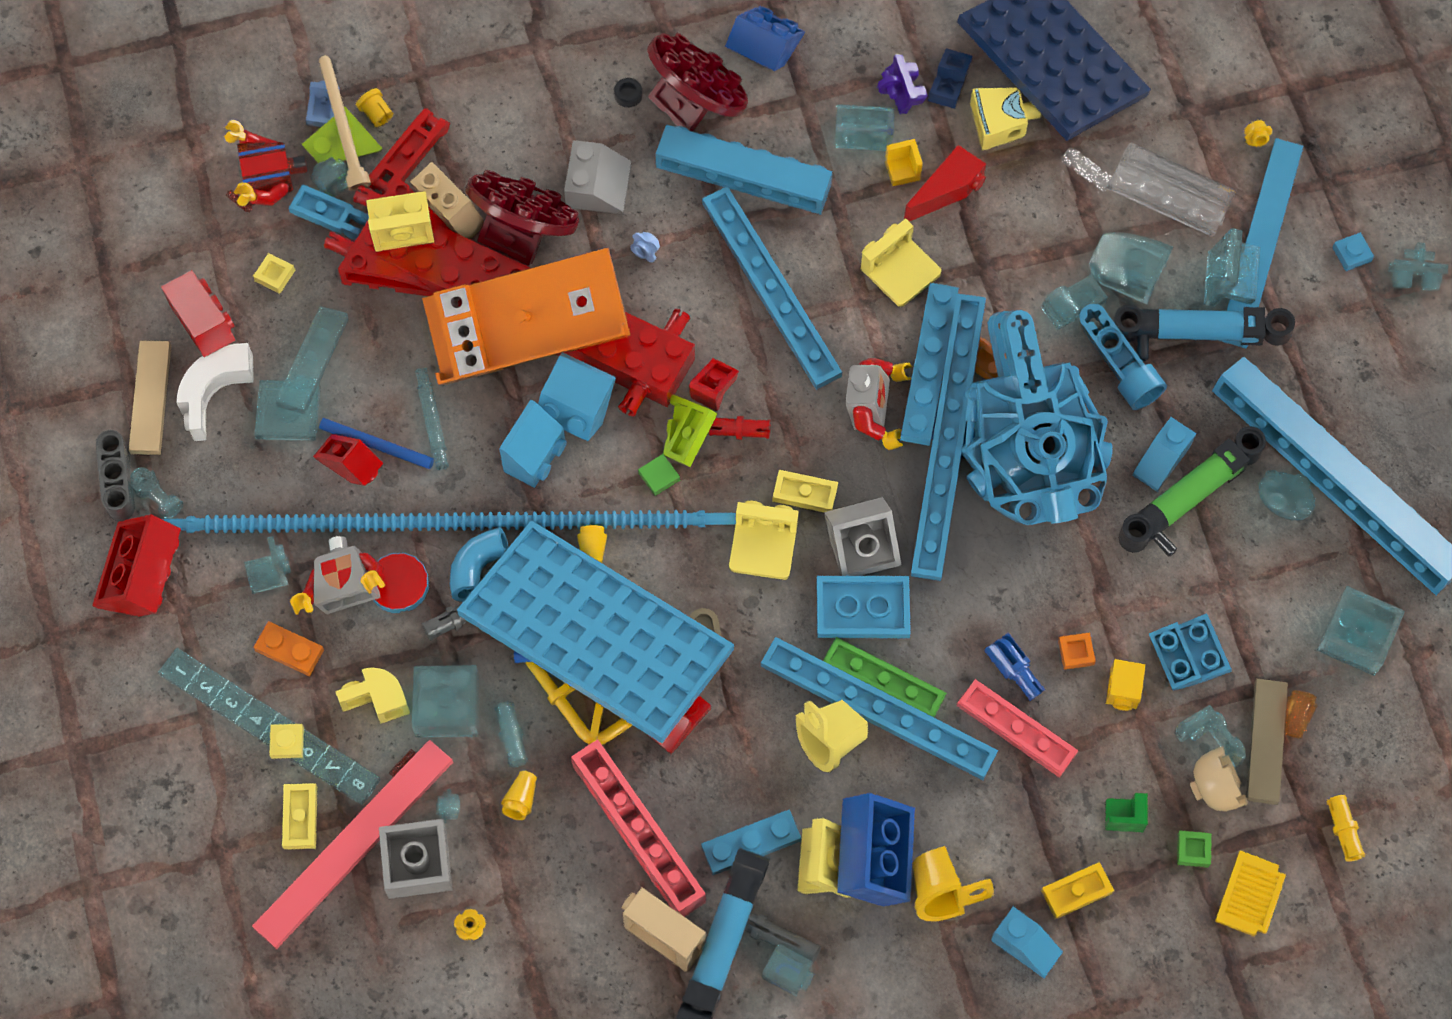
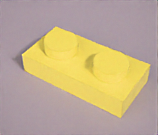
[772,470,838,512]
[282,783,317,849]

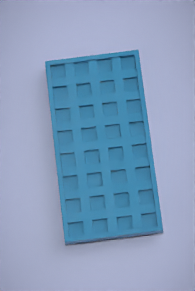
[457,520,734,743]

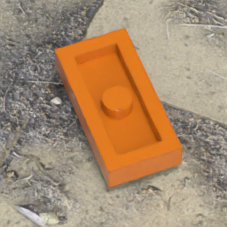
[253,621,324,677]

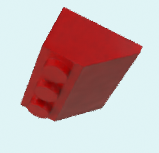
[92,514,181,617]

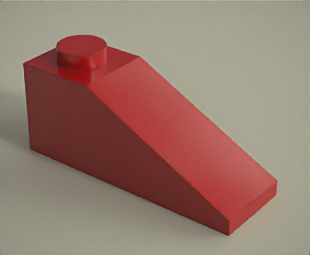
[904,145,986,222]

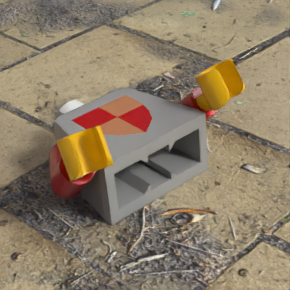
[846,358,912,450]
[290,536,385,614]

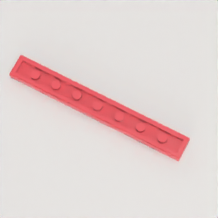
[252,739,453,949]

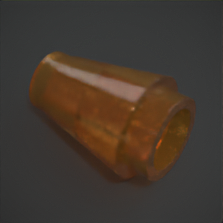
[1284,690,1318,739]

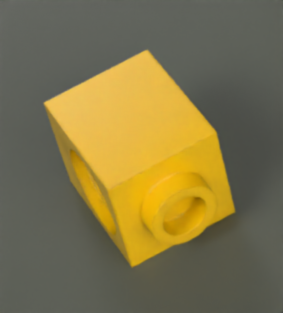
[1106,659,1146,711]

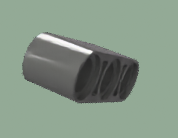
[96,430,135,521]

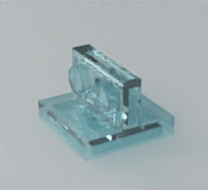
[1203,228,1260,307]

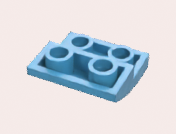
[1149,613,1232,691]

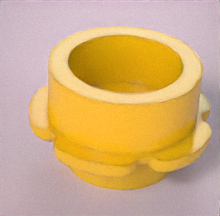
[1244,120,1272,147]
[454,909,486,940]

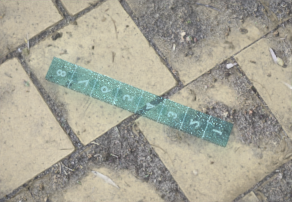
[158,648,380,806]

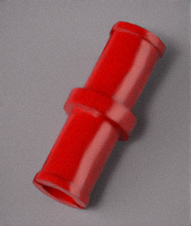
[709,416,771,440]

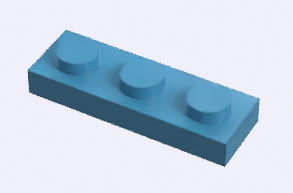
[701,809,801,875]

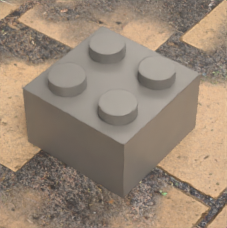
[379,819,453,899]

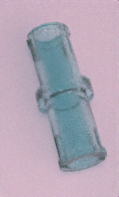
[495,702,528,767]

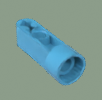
[1080,304,1167,410]

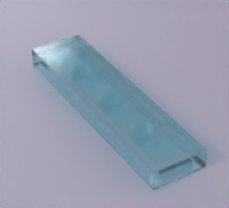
[275,306,349,415]

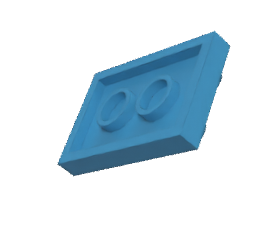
[816,576,911,638]

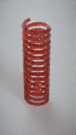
[226,190,252,213]
[389,749,416,777]

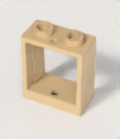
[410,162,484,239]
[622,888,706,972]

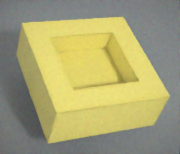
[253,253,295,294]
[270,724,304,759]

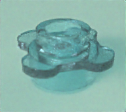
[436,789,460,824]

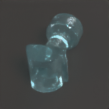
[130,467,183,519]

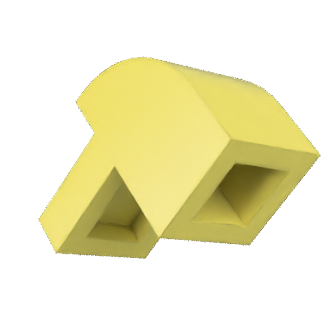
[336,668,410,724]

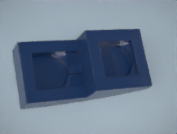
[928,48,973,109]

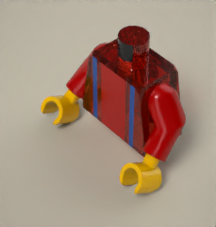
[224,120,308,206]

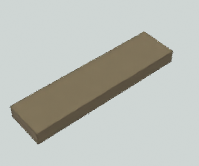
[1246,679,1288,805]

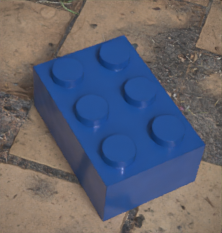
[837,793,915,907]

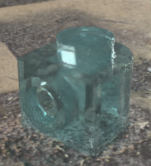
[311,156,348,197]

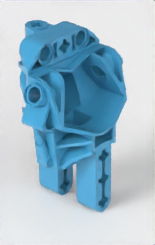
[961,310,1113,525]

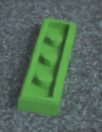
[823,637,947,718]

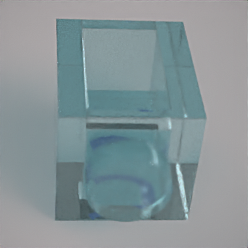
[762,943,815,997]

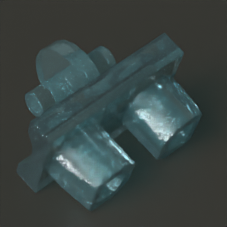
[1388,242,1449,291]

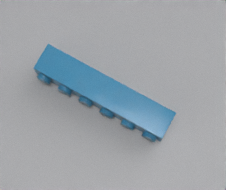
[656,125,832,214]

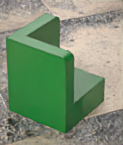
[1105,793,1148,832]

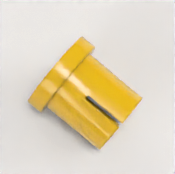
[356,88,393,127]

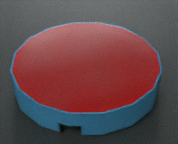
[373,553,429,613]

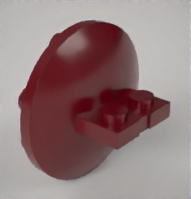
[647,33,748,132]
[465,170,579,266]

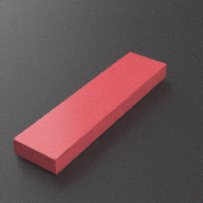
[957,679,1079,778]

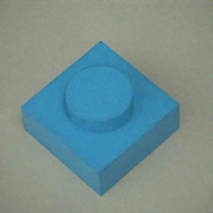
[1332,232,1374,271]

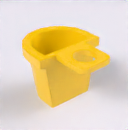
[912,846,994,921]

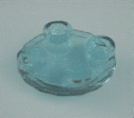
[1258,470,1315,520]

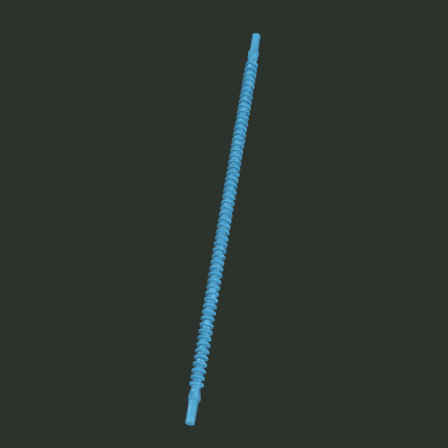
[162,510,736,534]

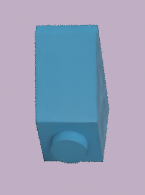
[1133,417,1196,492]
[991,907,1063,978]

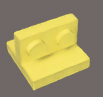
[366,191,434,251]
[797,818,850,898]

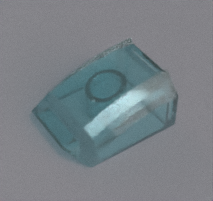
[1089,232,1174,304]

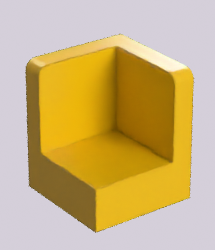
[885,139,923,186]

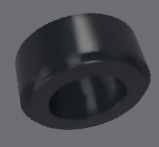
[614,78,643,108]

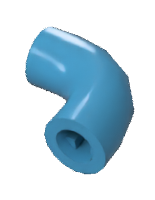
[450,527,509,602]

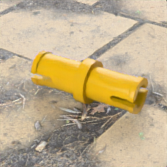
[1326,795,1365,862]

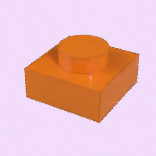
[1058,633,1096,670]

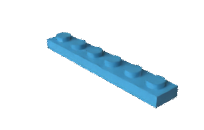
[900,283,959,446]

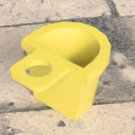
[796,700,868,772]

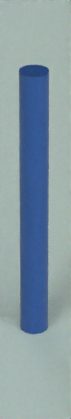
[319,418,434,469]

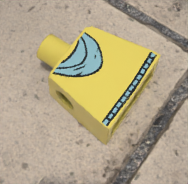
[970,88,1041,150]

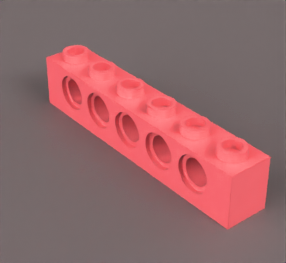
[571,739,706,917]

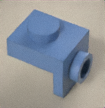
[306,81,339,127]

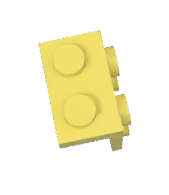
[861,218,941,307]
[729,501,799,580]

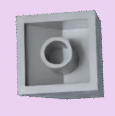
[564,140,631,214]
[824,497,902,576]

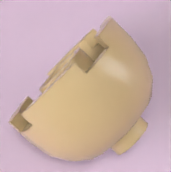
[1190,746,1248,811]

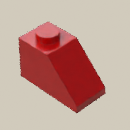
[313,434,383,486]

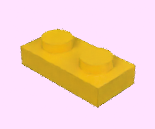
[1041,862,1114,919]

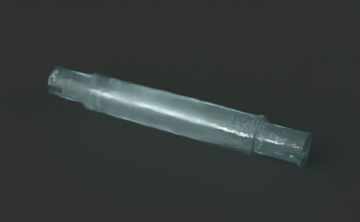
[415,368,449,470]

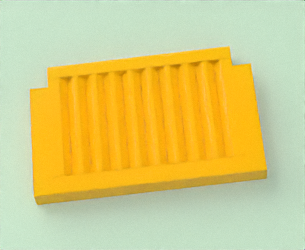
[1215,850,1286,937]

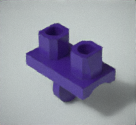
[877,54,928,114]

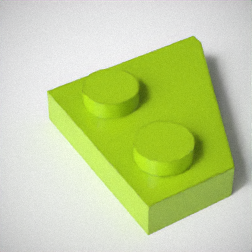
[302,107,383,167]
[663,394,717,467]

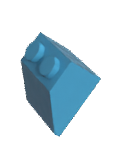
[538,352,616,441]
[499,400,567,488]

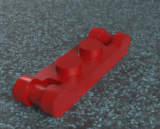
[368,108,450,195]

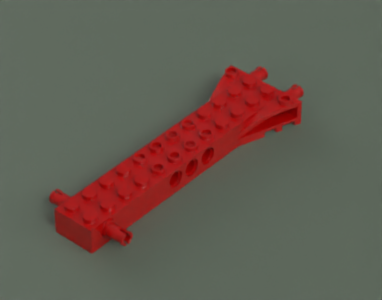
[324,175,695,417]

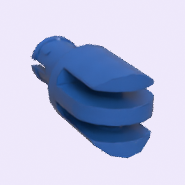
[984,633,1045,701]

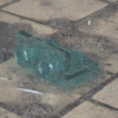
[834,104,894,151]

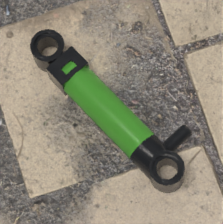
[1118,426,1266,557]

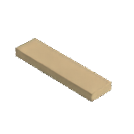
[129,341,171,455]

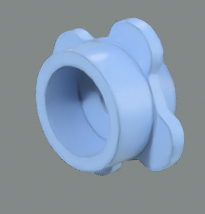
[630,232,660,262]

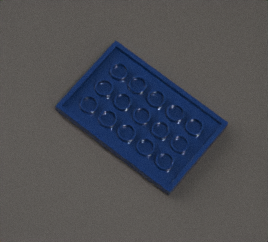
[957,0,1151,141]

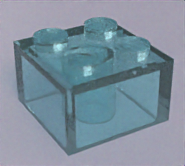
[1317,586,1405,676]
[412,665,479,737]

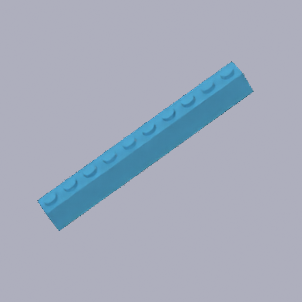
[1212,357,1452,596]

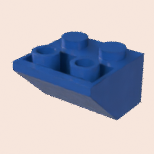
[725,6,805,71]

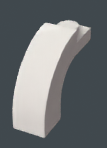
[177,343,253,441]

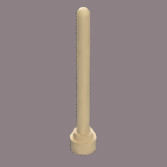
[319,55,371,191]

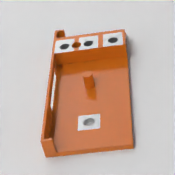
[422,248,630,385]

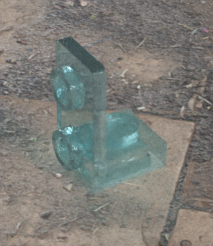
[244,536,292,594]
[1174,705,1246,768]

